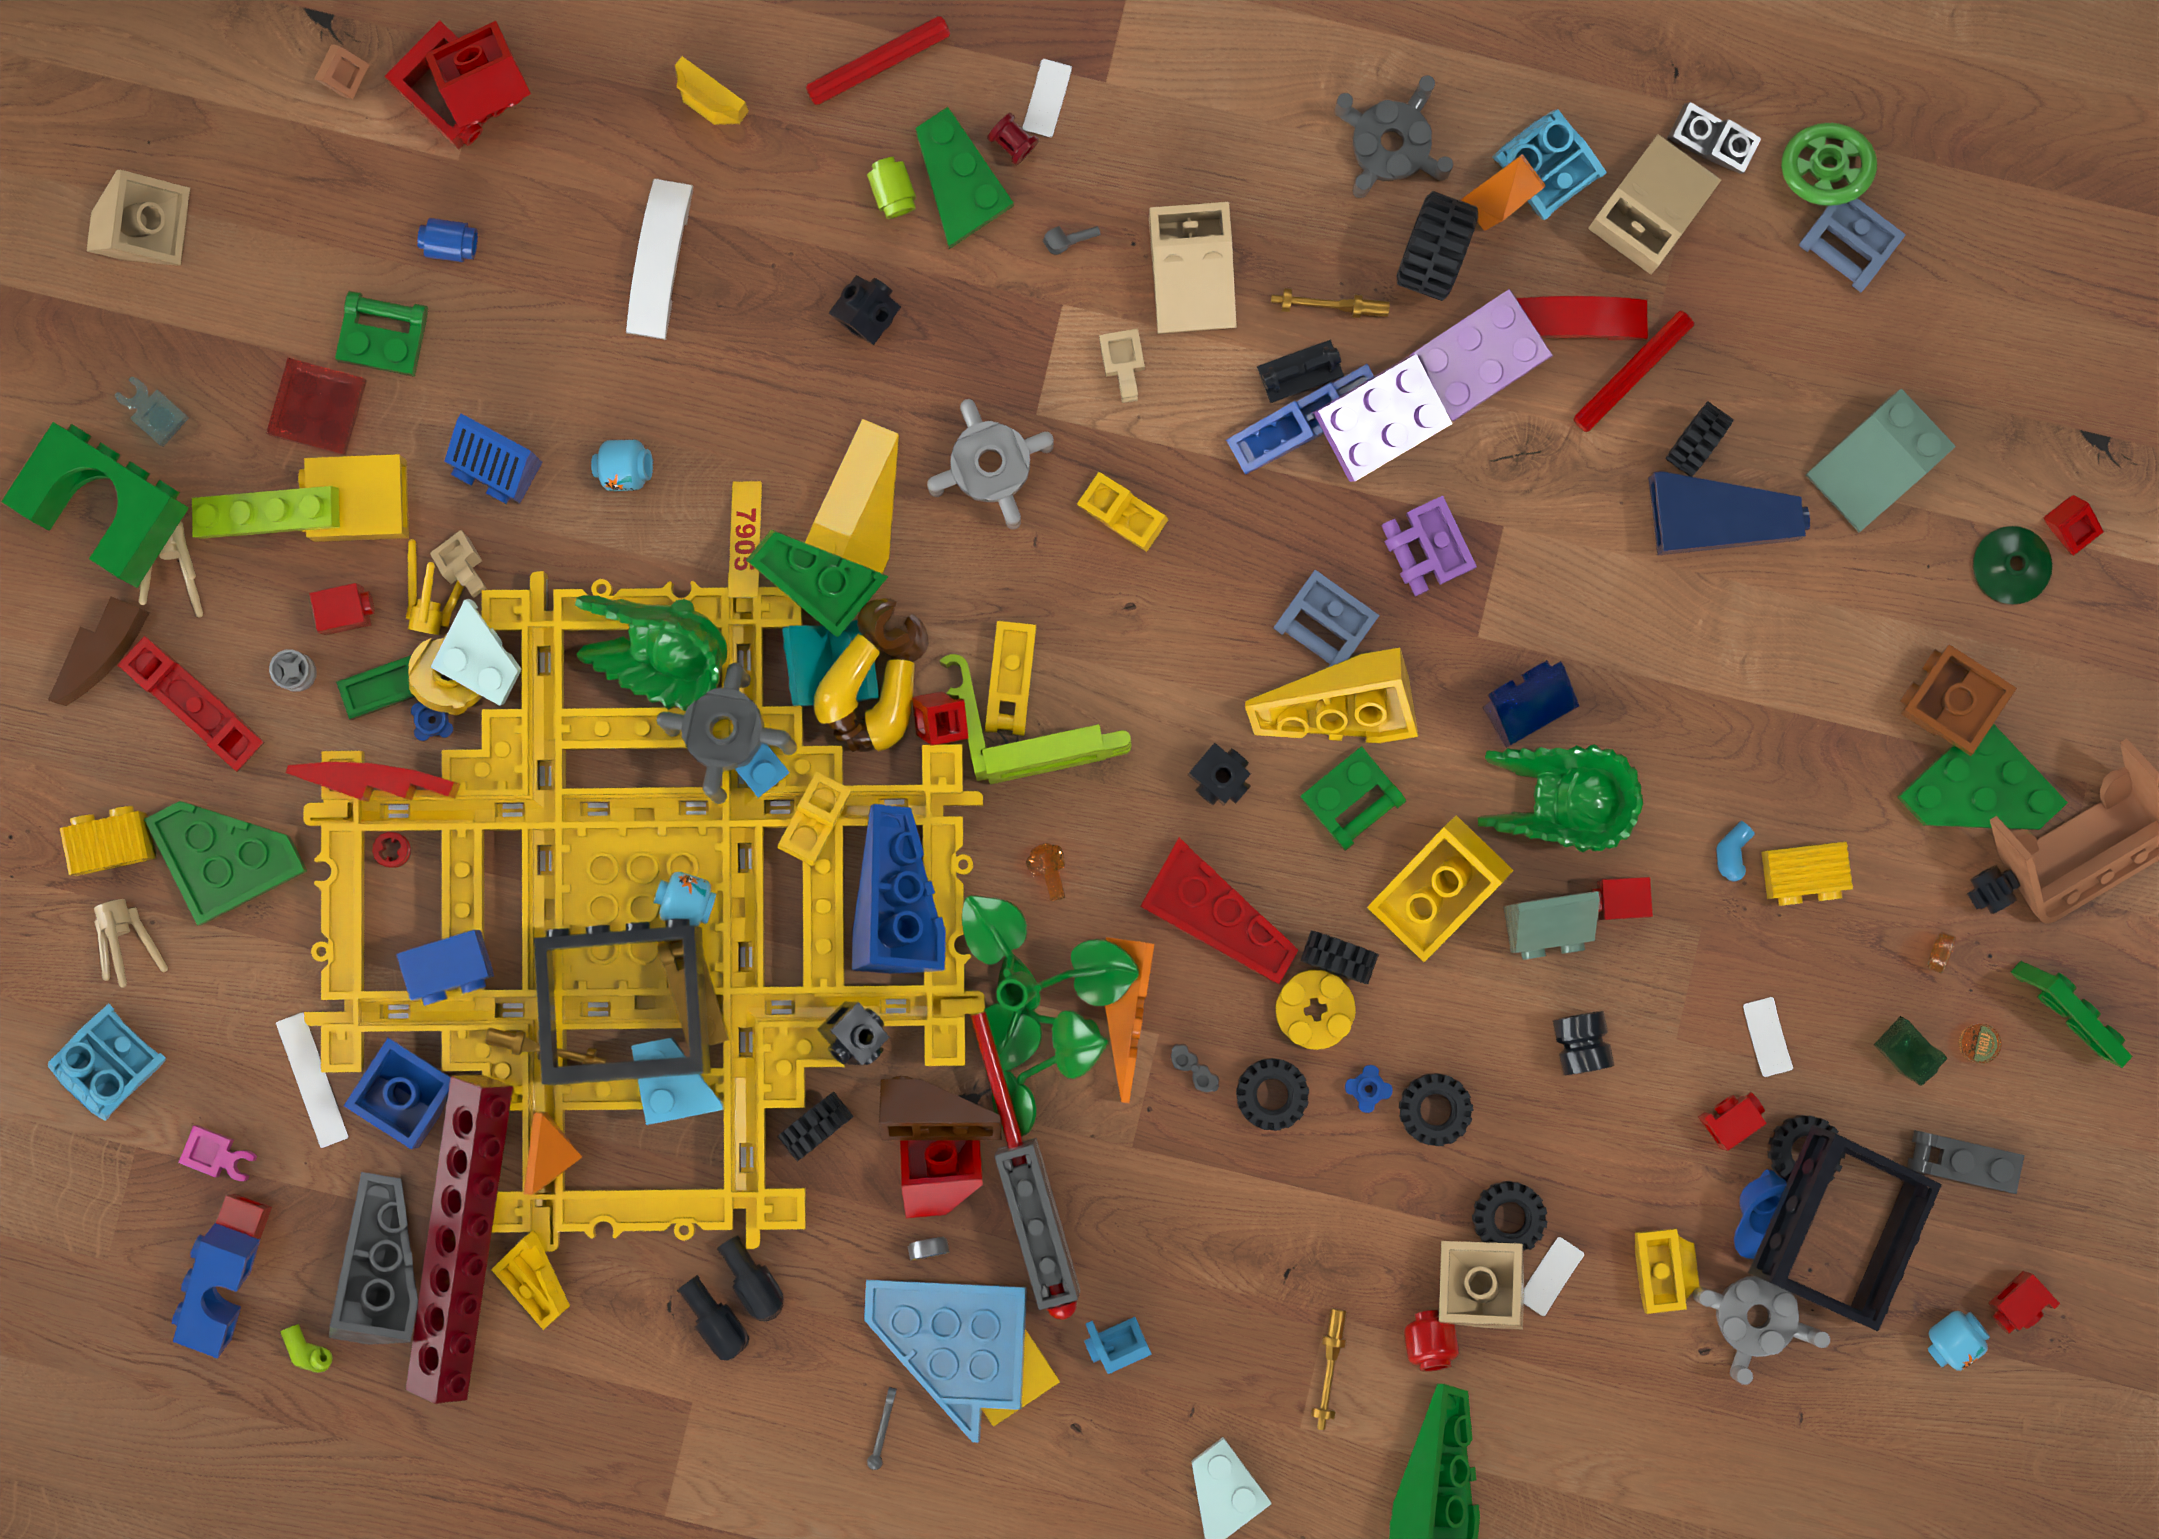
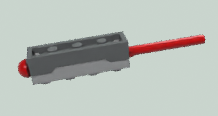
[971,1011,1081,1320]

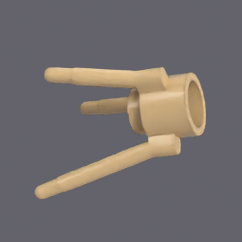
[139,521,203,618]
[94,899,168,987]

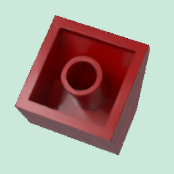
[425,20,531,128]

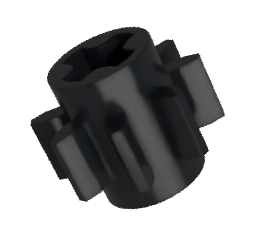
[1967,865,2021,914]

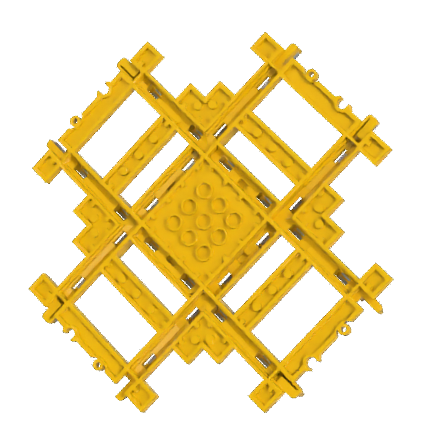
[303,571,986,1252]

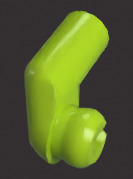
[280,1324,333,1373]

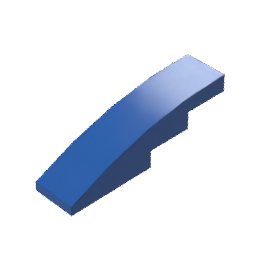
[1226,364,1374,474]

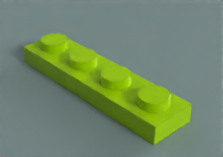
[192,486,340,539]

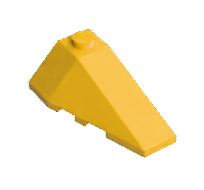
[805,419,899,573]
[1245,647,1418,743]

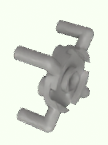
[927,399,1054,530]
[1693,1275,1830,1385]

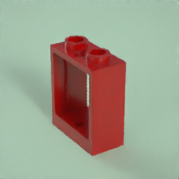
[385,20,507,150]

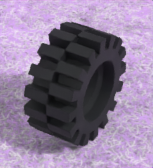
[1666,401,1734,477]
[1300,930,1379,984]
[1236,1058,1309,1131]
[1399,1073,1473,1146]
[777,1092,854,1162]
[1767,1115,1845,1182]
[1472,1181,1548,1251]

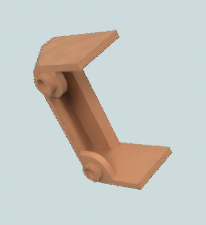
[1990,738,2159,923]

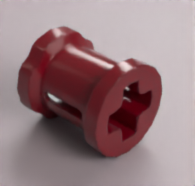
[987,112,1039,165]

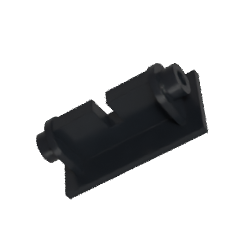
[1257,339,1344,404]

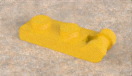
[985,621,1037,736]

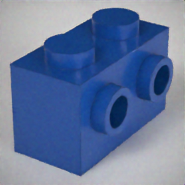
[396,930,494,1006]

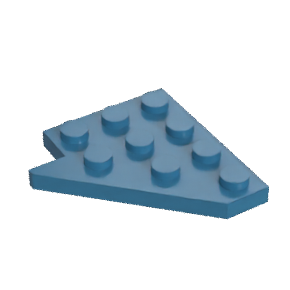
[864,1279,1027,1442]

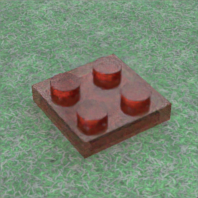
[266,358,367,456]

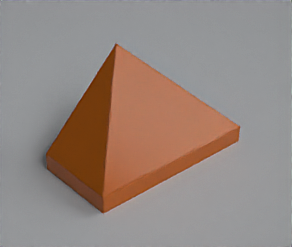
[1461,154,1546,231]
[524,1111,582,1195]

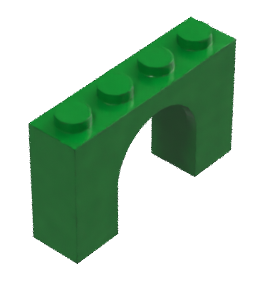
[1,422,189,588]

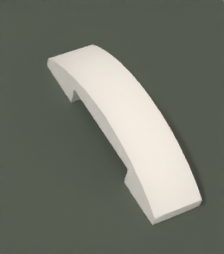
[626,179,693,340]

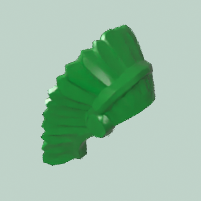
[575,595,727,711]
[1478,744,1643,853]

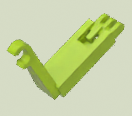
[940,654,1131,785]

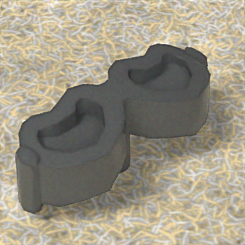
[1171,1044,1219,1092]

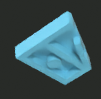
[631,1038,724,1125]

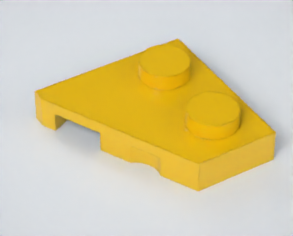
[491,1231,570,1330]

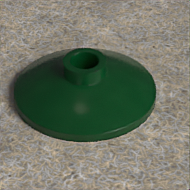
[1973,526,2052,605]

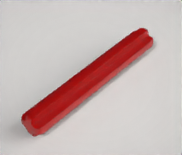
[806,16,950,105]
[1573,310,1694,432]

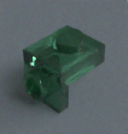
[1874,1016,1947,1086]

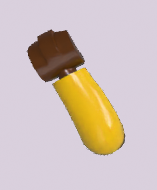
[814,598,910,741]
[846,614,928,752]

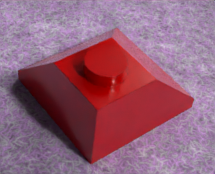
[900,1140,983,1218]

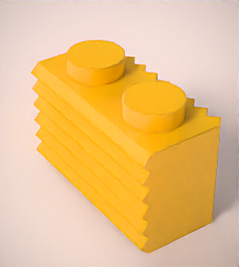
[60,806,156,876]
[1761,842,1853,906]

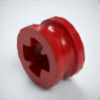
[372,832,411,868]

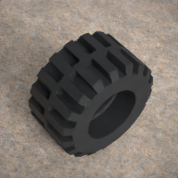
[1397,191,1478,301]

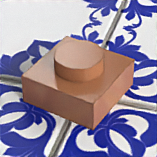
[315,44,370,99]

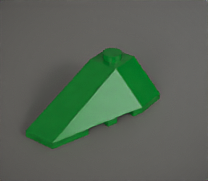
[1389,1384,1480,1539]

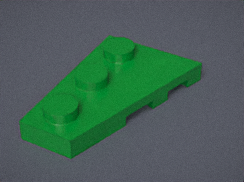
[915,107,1014,249]
[746,529,889,638]
[2010,961,2133,1068]

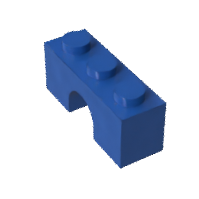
[172,1223,260,1359]

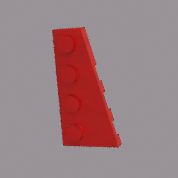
[1140,837,1298,985]

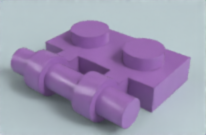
[1381,496,1477,597]

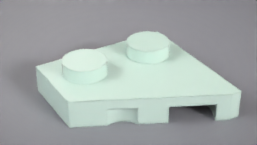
[431,599,522,706]
[1191,1437,1272,1539]

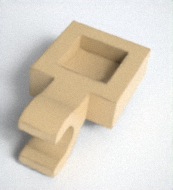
[1099,328,1145,403]
[430,530,487,598]

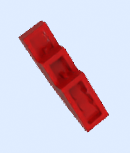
[285,762,460,802]

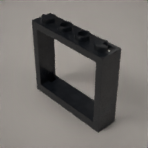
[534,919,711,1086]
[1748,1125,1942,1332]

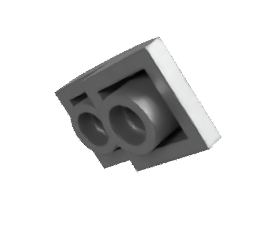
[1667,102,1761,174]

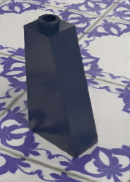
[1648,471,1810,556]

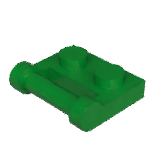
[335,291,428,377]
[1299,746,1407,851]

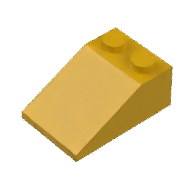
[1367,815,1514,962]

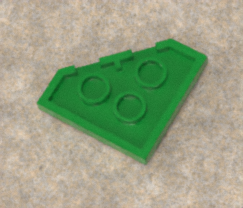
[1897,723,2068,830]
[144,801,307,926]

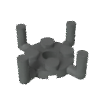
[1335,75,1453,198]
[656,663,797,804]

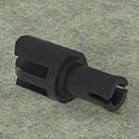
[717,1235,784,1322]
[677,1275,750,1361]

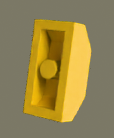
[675,56,749,125]
[1635,1228,1699,1314]

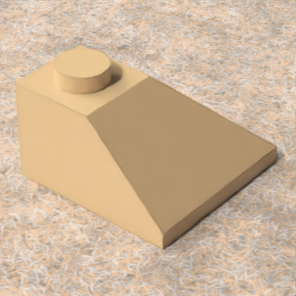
[86,170,190,266]
[1439,1241,1524,1330]

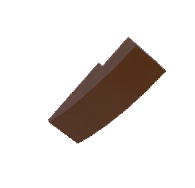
[48,596,150,706]

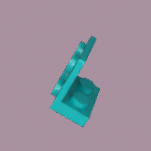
[783,619,879,706]

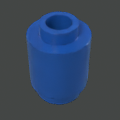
[417,218,478,262]

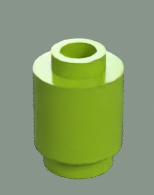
[867,157,916,219]

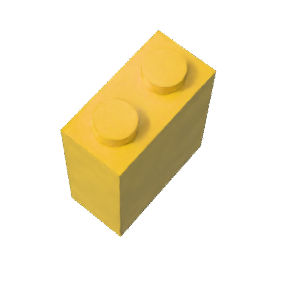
[298,454,409,542]

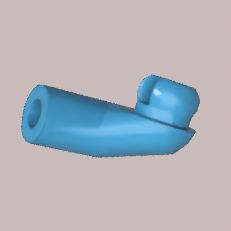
[1716,820,1755,882]

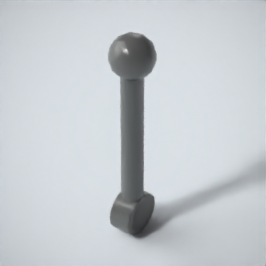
[867,1387,897,1470]

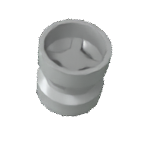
[269,649,317,692]

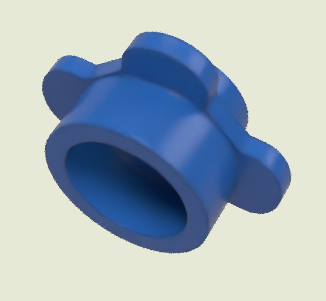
[411,702,454,741]
[1345,1065,1393,1113]

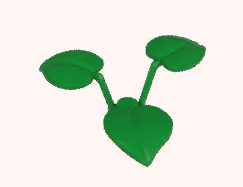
[962,895,1139,1073]
[992,955,1109,1137]

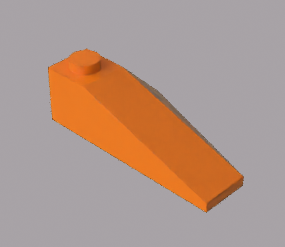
[1105,937,1154,1103]

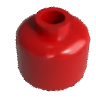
[1404,1310,1459,1372]

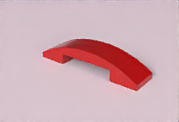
[1516,296,1648,340]
[118,636,265,772]

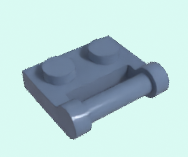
[1798,198,1906,293]
[1273,570,1380,667]

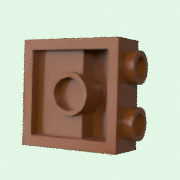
[1900,644,2017,756]

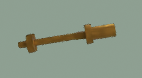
[1271,288,1390,319]
[485,1028,606,1065]
[1311,1308,1347,1430]

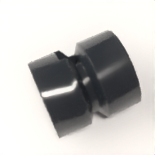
[1552,1011,1615,1076]

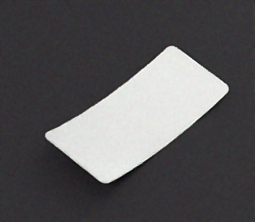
[1023,59,1072,137]
[1743,997,1793,1077]
[1524,1237,1584,1316]

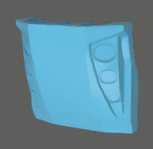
[1492,109,1607,220]
[48,1004,166,1121]

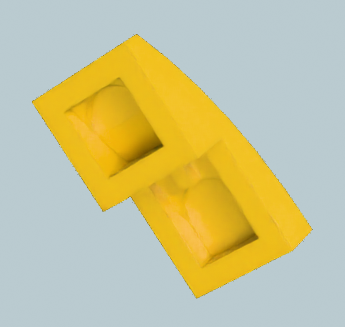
[1077,472,1169,552]
[778,771,852,866]

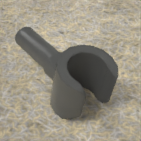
[1043,226,1100,255]

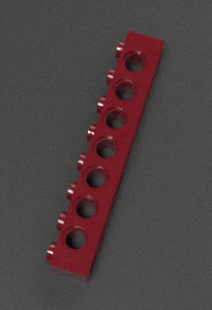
[406,1075,513,1404]

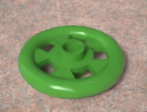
[1781,123,1877,206]

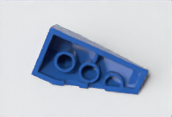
[852,804,946,974]

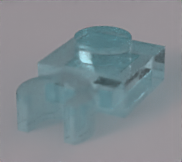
[115,376,189,447]

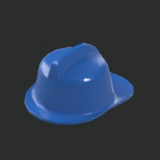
[1734,1169,1787,1259]

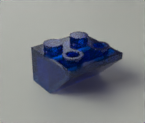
[1483,660,1580,748]

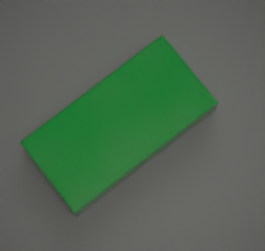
[336,655,415,720]

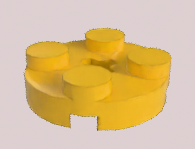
[408,635,482,715]
[1275,970,1356,1050]

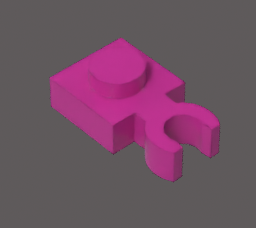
[179,1125,257,1181]

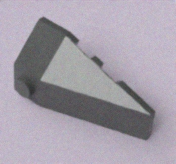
[329,1172,418,1345]

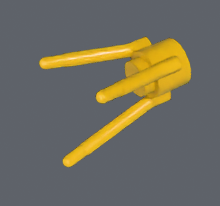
[406,539,465,635]

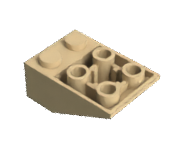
[1588,134,1721,275]
[1149,202,1236,334]

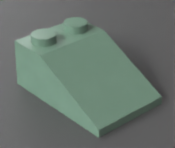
[1806,388,1956,532]
[1503,891,1600,960]

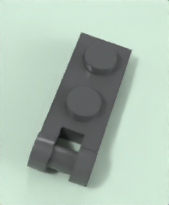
[1907,1130,2025,1194]

